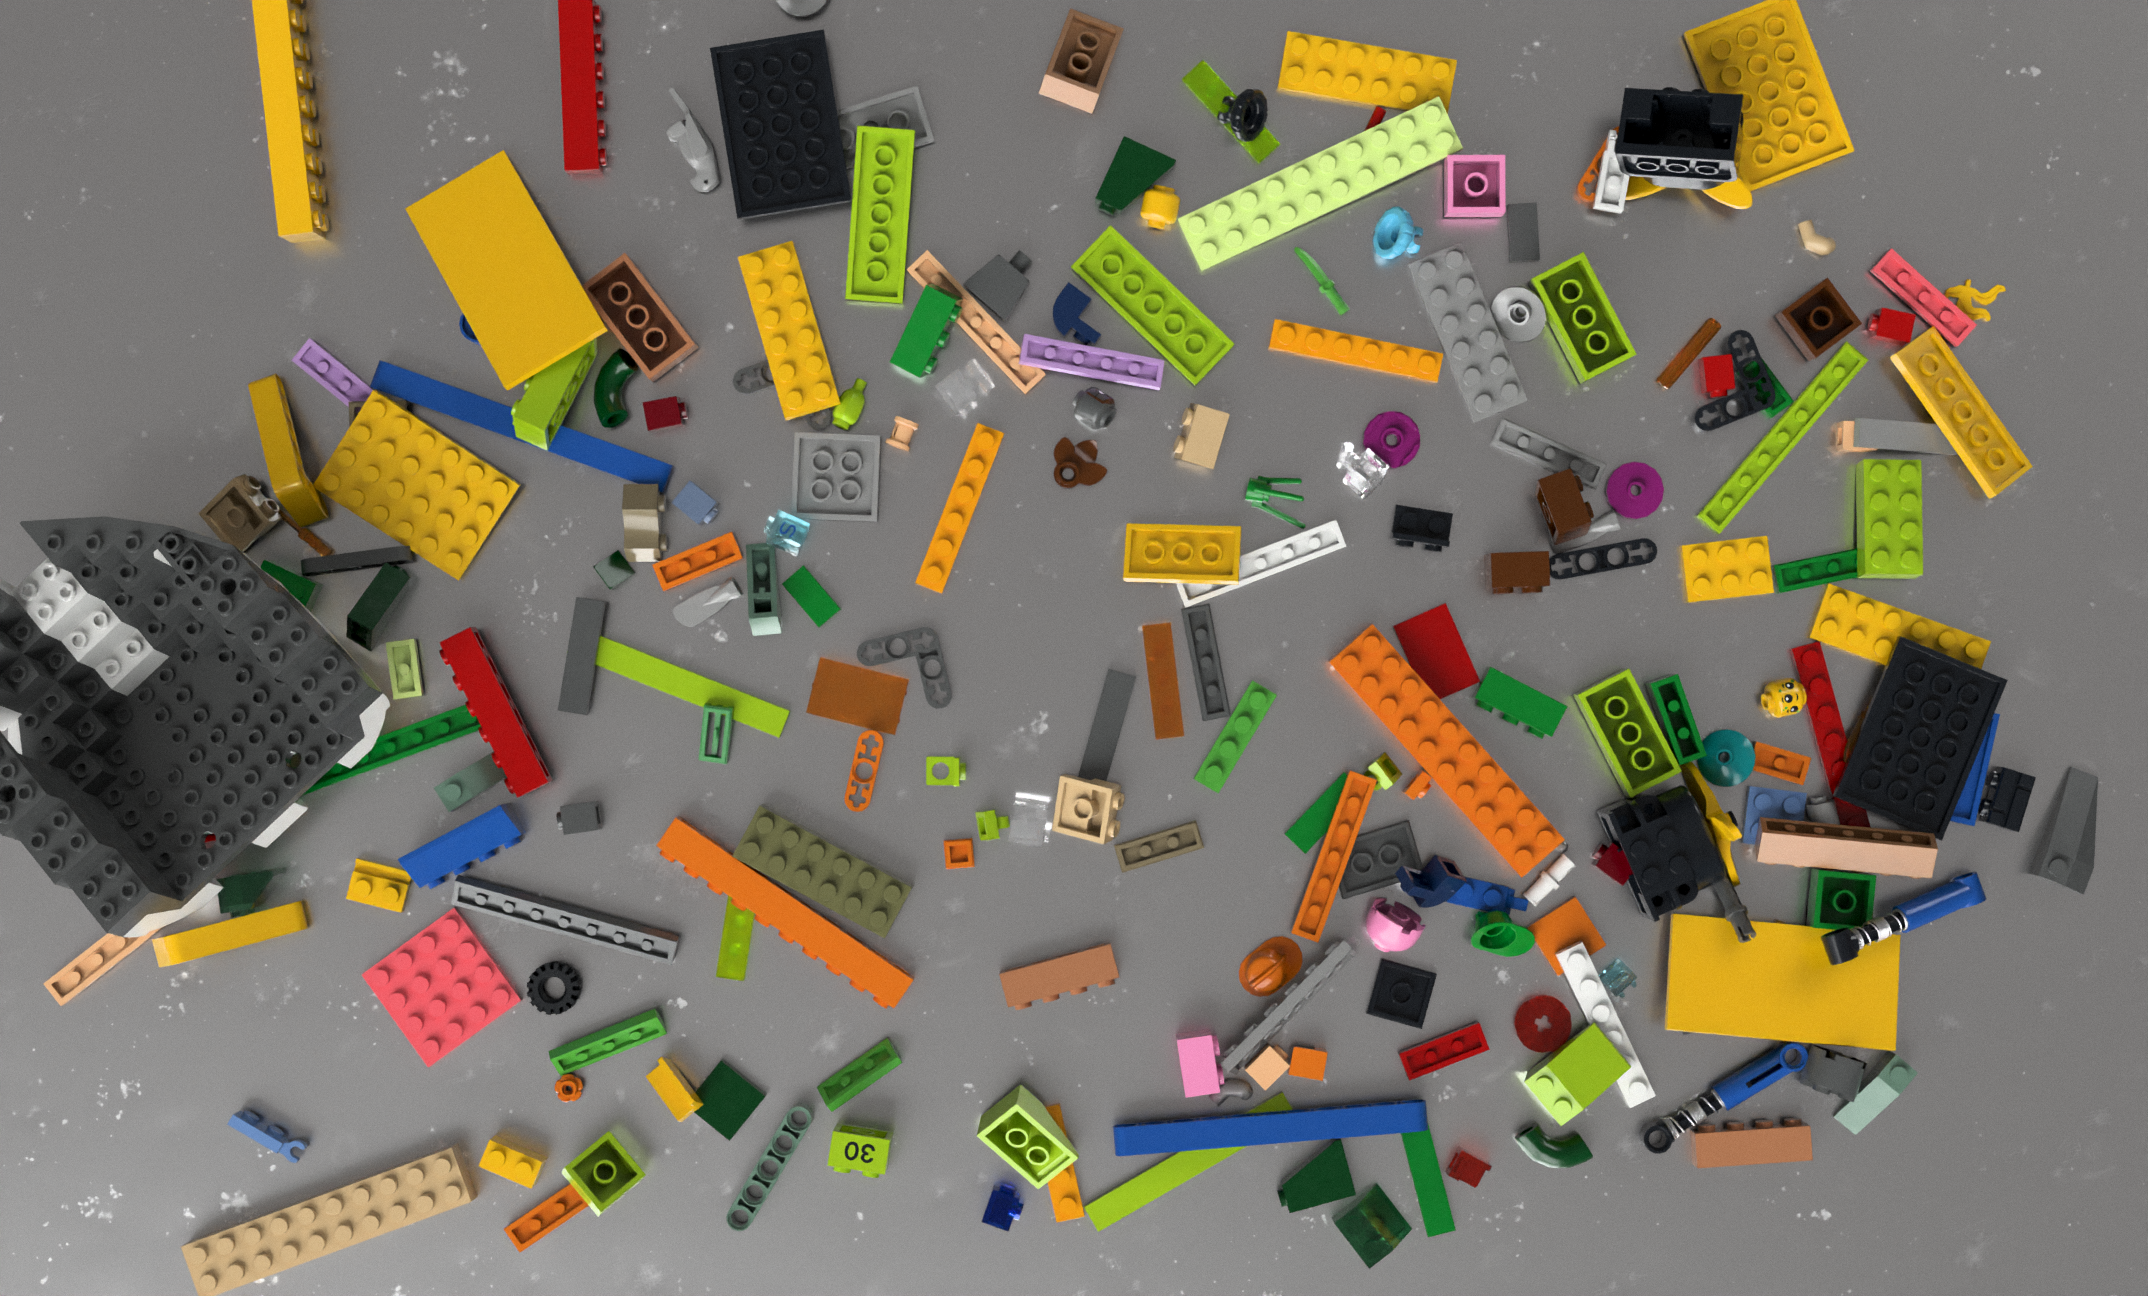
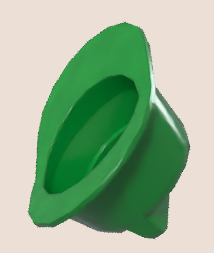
[1471,911,1535,957]

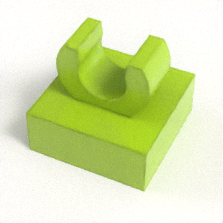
[1364,752,1403,790]
[975,810,1010,840]

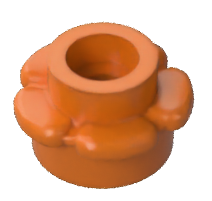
[555,1074,583,1102]

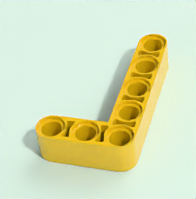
[248,373,329,527]
[152,901,308,967]

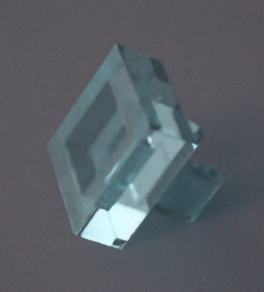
[1598,958,1637,998]

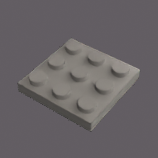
[791,432,881,522]

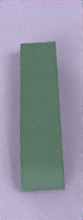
[726,1103,814,1231]

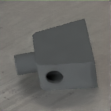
[963,250,1032,322]

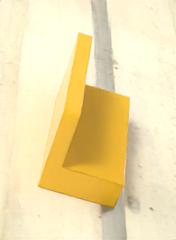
[645,1056,703,1122]

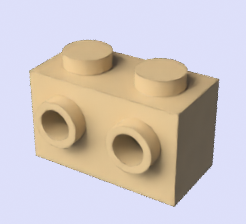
[1173,403,1230,469]

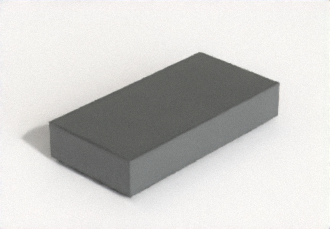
[1507,202,1540,262]

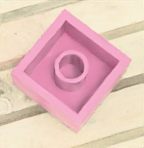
[1444,155,1506,217]
[1176,1029,1225,1098]

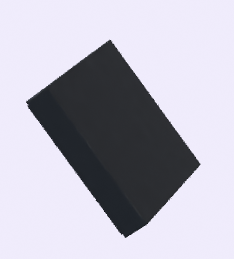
[1366,958,1437,1029]

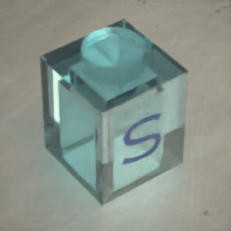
[764,510,810,557]

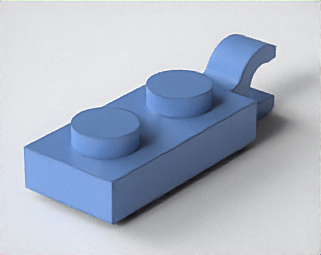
[227,1110,308,1163]

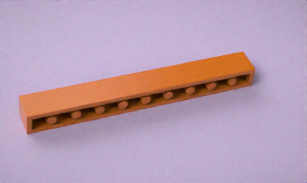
[656,816,915,1009]

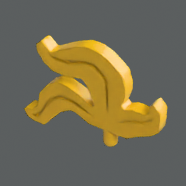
[1944,279,2006,321]

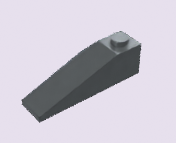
[2028,767,2098,895]

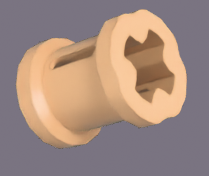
[885,416,919,452]

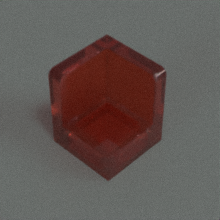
[1445,1147,1492,1188]

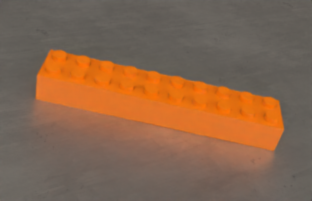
[1329,623,1565,878]

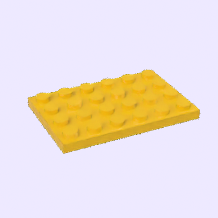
[1683,0,1855,192]
[313,390,521,581]

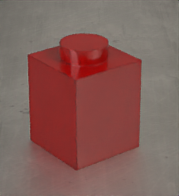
[1868,307,1916,345]
[1698,354,1735,398]

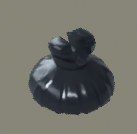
[1217,89,1268,142]

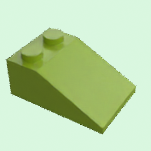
[1524,1022,1631,1126]
[977,1084,1079,1189]

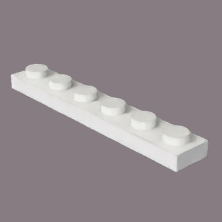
[1176,520,1346,608]
[1555,941,1656,1108]

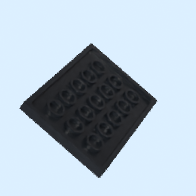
[710,29,852,220]
[1833,636,2008,841]

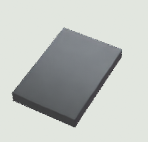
[1339,820,1423,899]

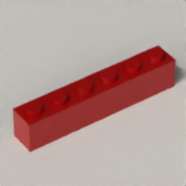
[558,0,607,175]
[439,627,553,798]

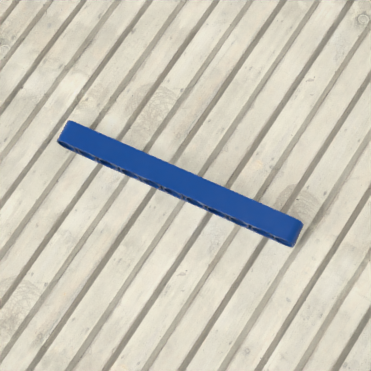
[370,360,673,493]
[1113,1099,1428,1156]

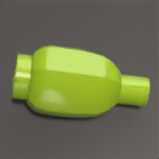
[832,378,867,430]

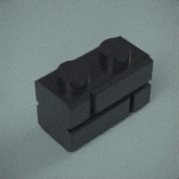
[1978,766,2036,832]

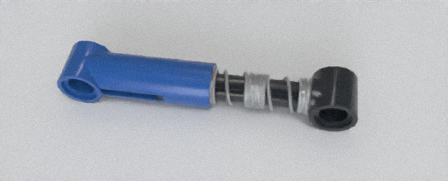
[1821,872,1987,965]
[1639,1041,1808,1154]

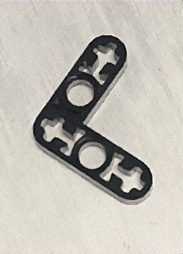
[1694,330,1776,431]

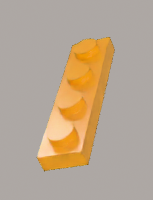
[1044,1103,1085,1223]

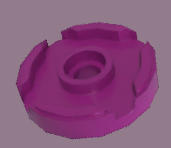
[1363,411,1420,468]
[1606,462,1664,519]

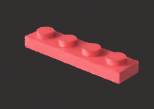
[1870,248,1977,347]

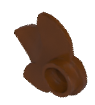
[1054,437,1107,488]

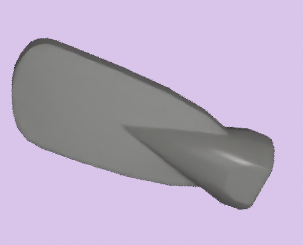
[1550,509,1620,554]
[673,576,743,627]

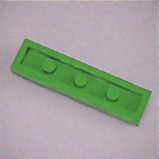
[1193,680,1277,793]
[548,1009,667,1076]

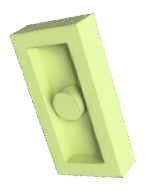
[386,639,424,700]

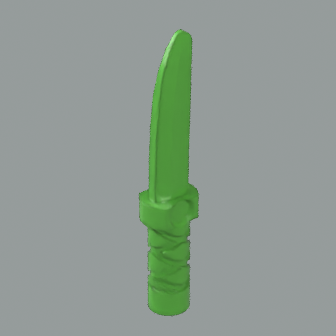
[1294,247,1350,315]

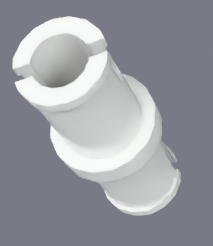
[1523,853,1576,907]

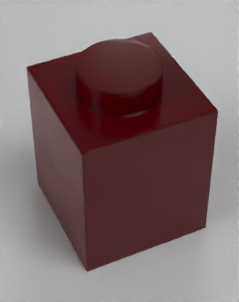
[642,396,688,433]
[1592,841,1633,886]

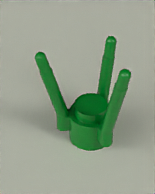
[1245,475,1306,529]

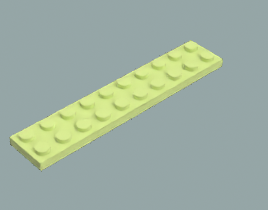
[1178,96,1463,272]

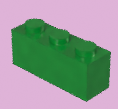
[890,283,963,378]
[1472,667,1568,739]
[1645,674,1707,765]

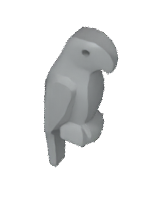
[666,88,720,192]

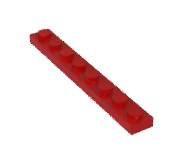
[1790,641,1871,828]

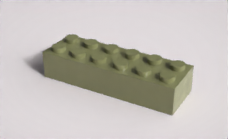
[732,804,914,939]

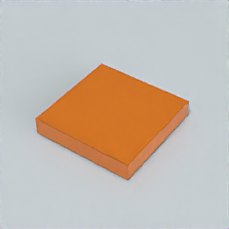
[1526,896,1606,976]

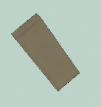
[1114,820,1204,873]

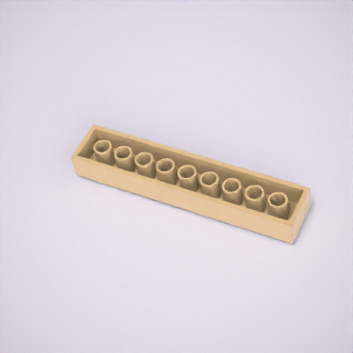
[181,1143,478,1296]

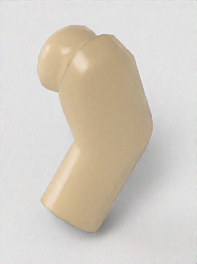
[1798,220,1836,255]

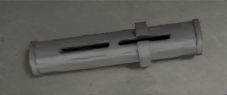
[1714,862,1756,943]

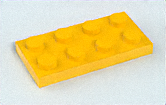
[1123,523,1242,585]

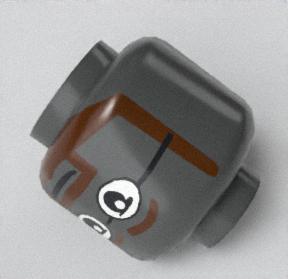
[1073,387,1117,430]

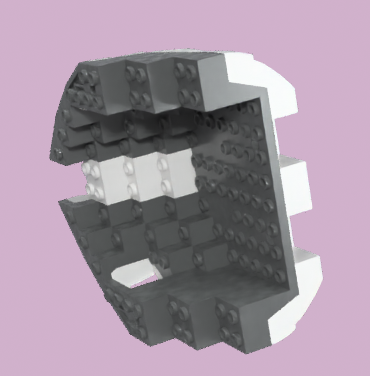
[0,516,390,938]

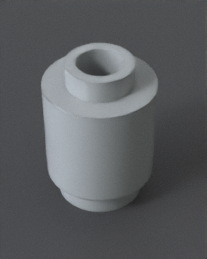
[1806,795,1840,825]

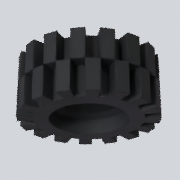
[527,961,582,1015]

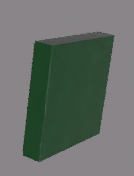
[694,1060,766,1141]

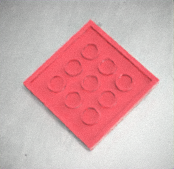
[362,907,523,1068]

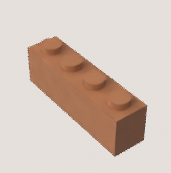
[999,942,1119,1010]
[1690,1118,1813,1168]

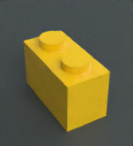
[479,1135,548,1189]

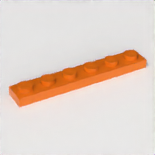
[1291,770,1377,943]

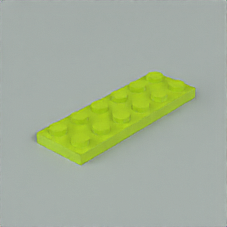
[845,126,915,304]
[1071,225,1235,386]

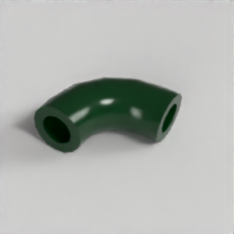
[594,348,638,428]
[1514,1123,1593,1168]

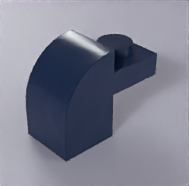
[1053,282,1101,346]
[1395,855,1467,908]

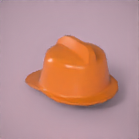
[1239,936,1303,997]

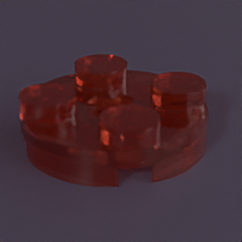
[1513,994,1572,1053]

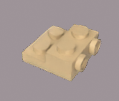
[198,474,282,552]
[1052,774,1125,844]

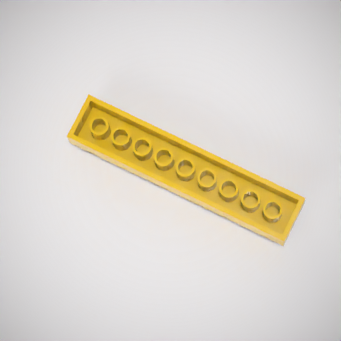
[252,0,329,243]

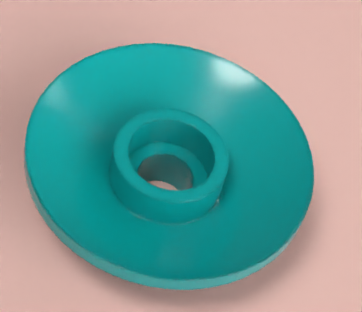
[1697,729,1756,787]

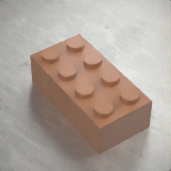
[582,253,699,382]

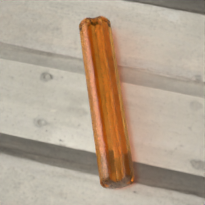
[1657,318,1722,390]

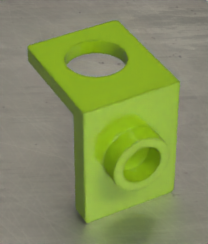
[926,756,966,787]

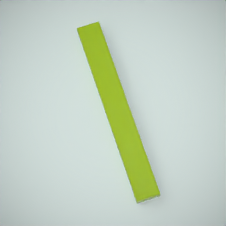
[1696,341,1868,534]
[596,636,791,738]
[1084,1091,1293,1232]

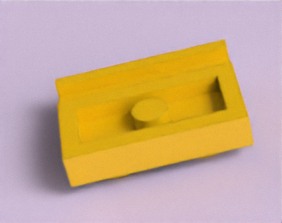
[346,858,411,913]

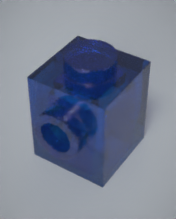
[981,1183,1024,1232]

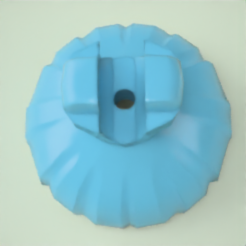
[1373,206,1424,259]

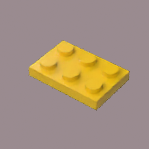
[1680,536,1774,603]

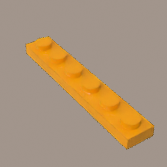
[1269,319,1443,383]
[915,423,1004,593]

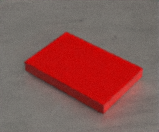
[1392,603,1480,699]

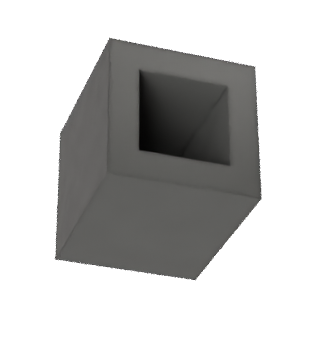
[556,801,602,835]

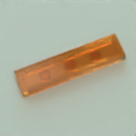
[1142,622,1184,740]

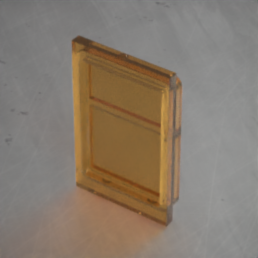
[806,657,909,735]

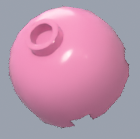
[1366,898,1426,952]

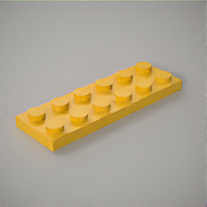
[1277,31,1457,114]
[738,241,841,421]
[1890,326,2033,499]
[1807,583,1991,669]

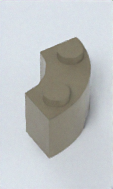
[622,484,668,562]

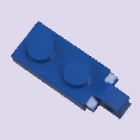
[1445,876,1529,915]

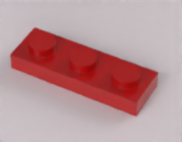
[1398,1022,1490,1081]

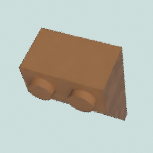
[1039,8,1124,113]

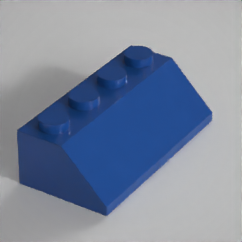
[398,803,526,889]

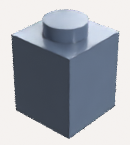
[672,481,719,526]

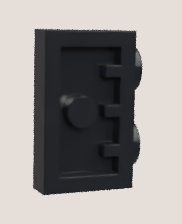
[1390,505,1453,552]

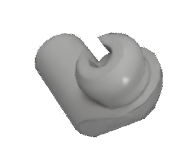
[1209,1079,1253,1107]

